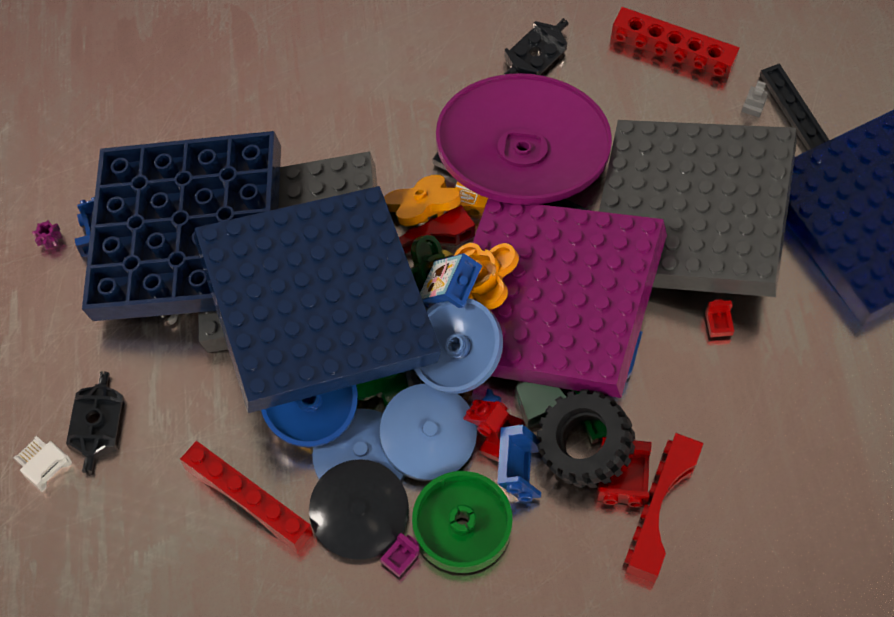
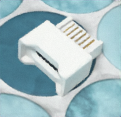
[13,436,72,492]

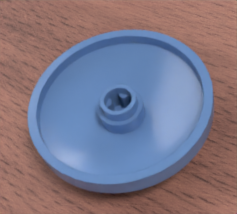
[414,298,503,394]
[379,383,477,481]
[312,409,405,482]

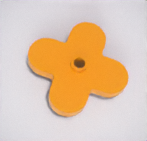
[384,175,461,226]
[454,243,519,309]

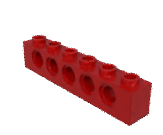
[611,7,740,79]

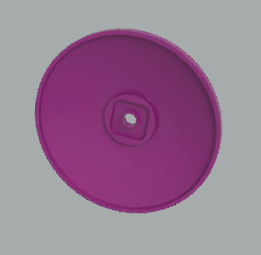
[436,74,612,205]

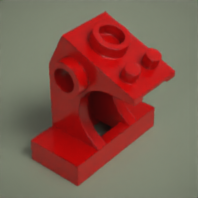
[463,399,526,462]

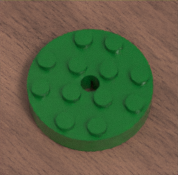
[412,471,513,573]

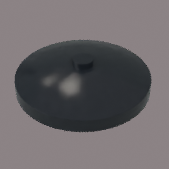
[309,459,409,560]

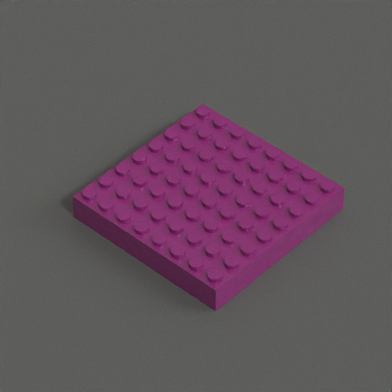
[473,199,667,398]

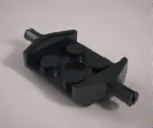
[502,18,569,75]
[66,371,125,474]

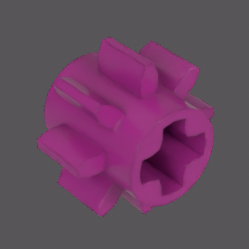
[32,220,63,250]

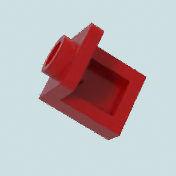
[705,299,735,337]

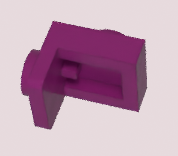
[380,533,420,577]

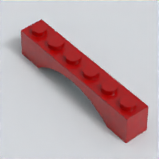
[399,205,475,255]
[624,433,704,583]
[180,440,313,553]

